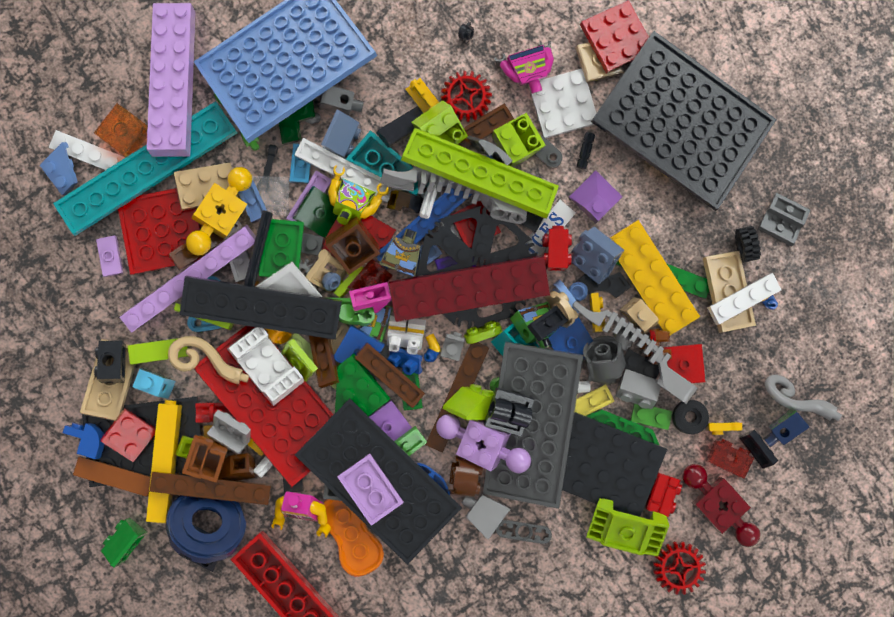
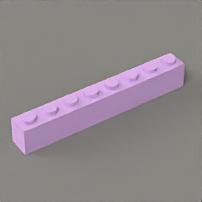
[120,225,256,333]

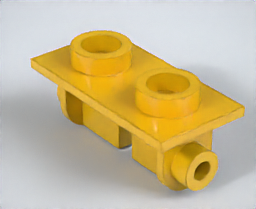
[405,78,439,113]

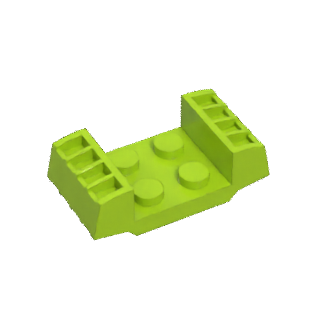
[586,498,670,556]

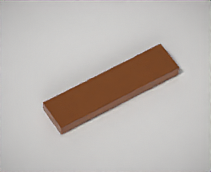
[73,456,151,497]

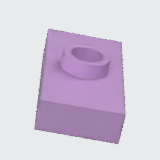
[96,235,123,277]

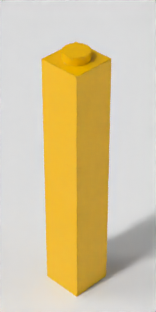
[146,400,182,523]

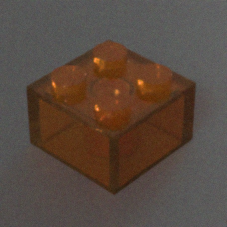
[94,103,148,157]

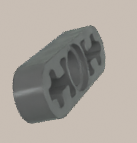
[496,519,552,544]

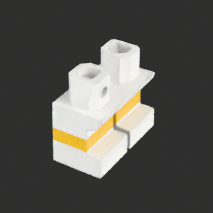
[387,315,426,355]

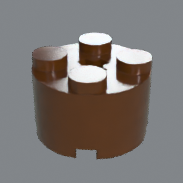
[449,456,483,497]

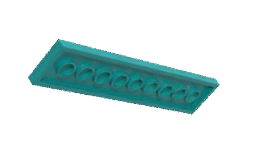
[53,101,237,236]

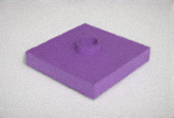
[369,399,412,441]

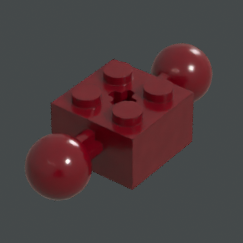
[682,464,761,547]

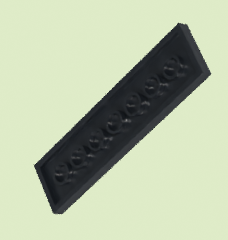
[180,276,342,340]

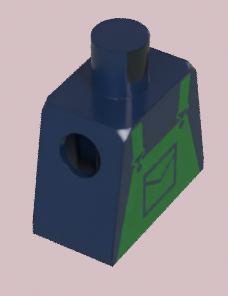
[763,409,810,448]

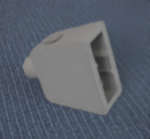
[461,494,510,540]

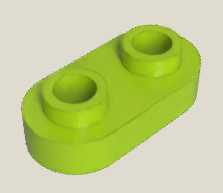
[464,321,503,344]

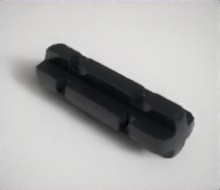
[577,132,595,169]

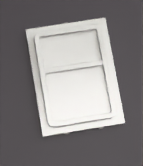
[256,262,322,297]

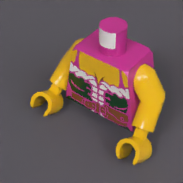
[271,492,331,538]

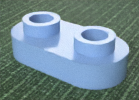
[552,279,579,313]

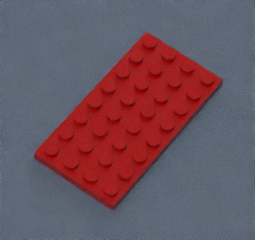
[194,326,333,488]

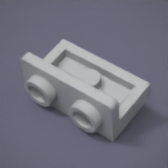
[207,410,251,454]

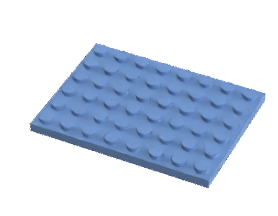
[194,0,377,143]

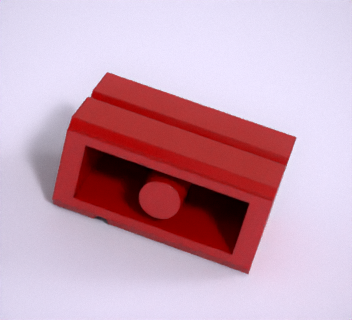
[644,472,682,517]

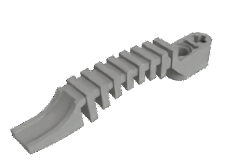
[381,167,527,224]
[572,301,698,404]

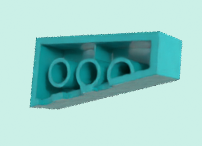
[346,130,427,196]

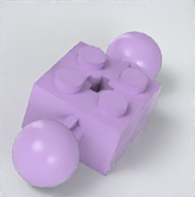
[436,414,531,473]

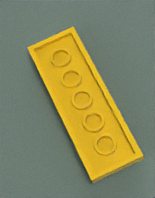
[610,220,700,335]

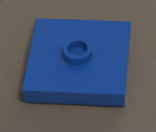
[548,317,593,358]
[334,325,385,371]

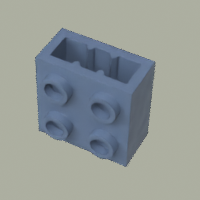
[571,227,624,284]

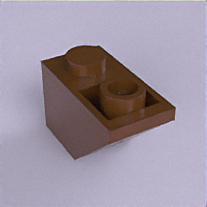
[218,453,256,481]

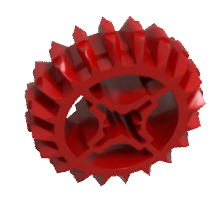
[441,71,492,122]
[653,541,706,595]

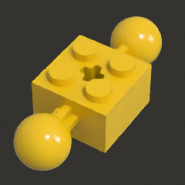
[186,167,252,255]

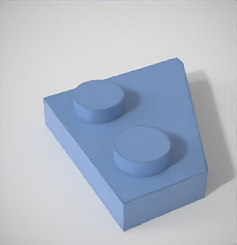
[40,142,78,195]

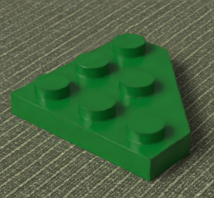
[335,353,391,416]
[587,409,660,445]

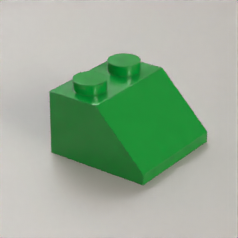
[101,518,148,568]

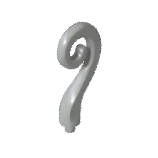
[765,375,842,421]

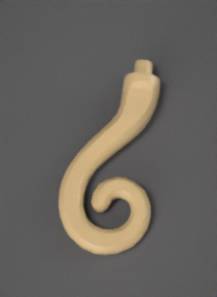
[168,336,249,384]

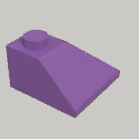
[569,170,623,224]

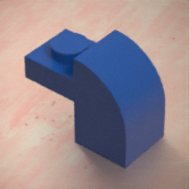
[62,423,105,459]

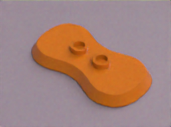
[323,499,384,577]

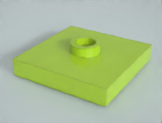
[281,339,318,382]

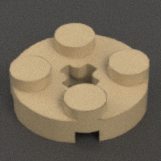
[544,291,578,328]

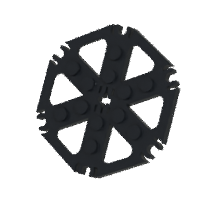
[416,206,537,329]

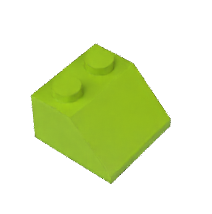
[443,384,494,420]

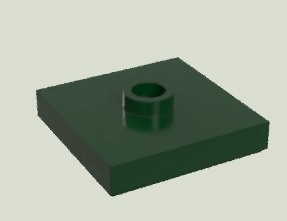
[293,186,338,238]

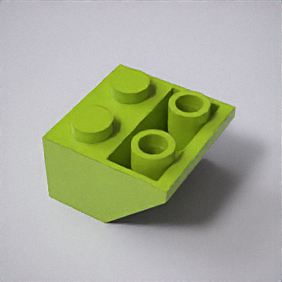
[411,101,468,145]
[491,113,546,167]

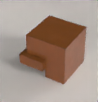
[182,435,228,483]

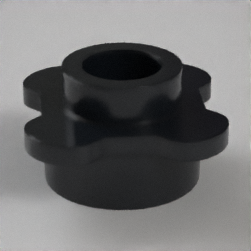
[458,22,474,44]

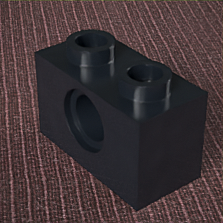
[94,341,126,383]

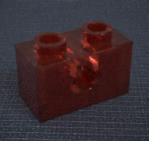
[347,259,393,291]
[706,439,754,479]

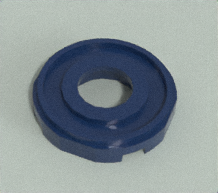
[165,495,246,564]

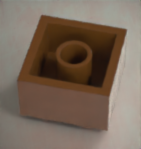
[326,216,381,275]

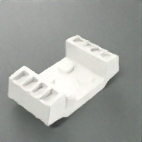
[227,327,304,406]

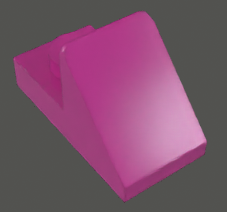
[349,282,392,314]

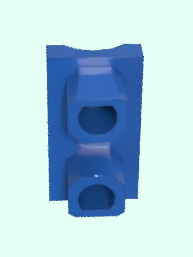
[387,348,422,375]

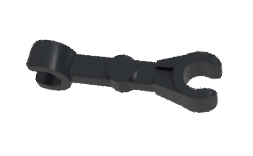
[257,144,278,192]

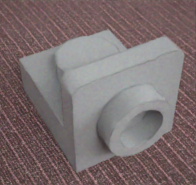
[440,331,465,361]

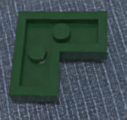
[279,100,316,145]

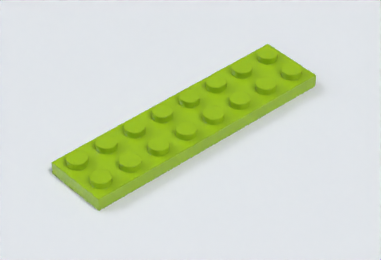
[401,128,559,219]

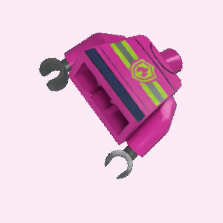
[495,41,554,94]

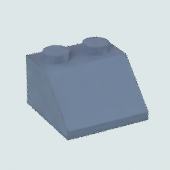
[321,110,362,159]

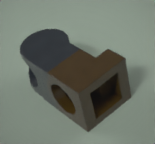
[387,189,424,214]

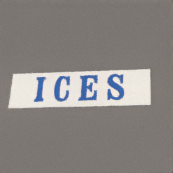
[525,200,576,256]

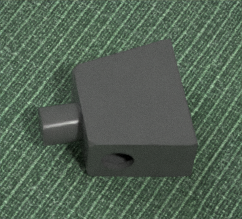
[319,86,364,115]

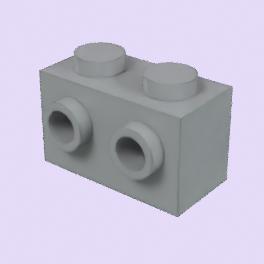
[615,369,661,409]

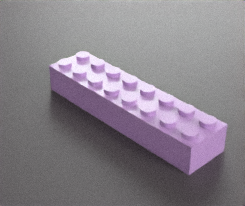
[147,3,196,157]

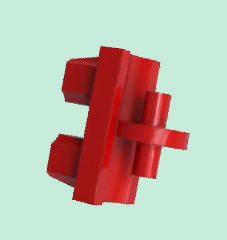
[195,403,231,423]

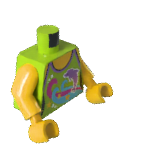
[328,165,389,225]

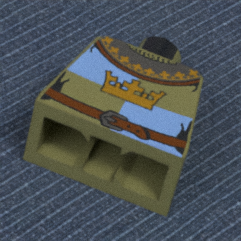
[380,229,420,277]

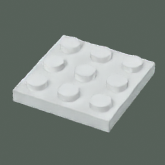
[528,69,596,138]

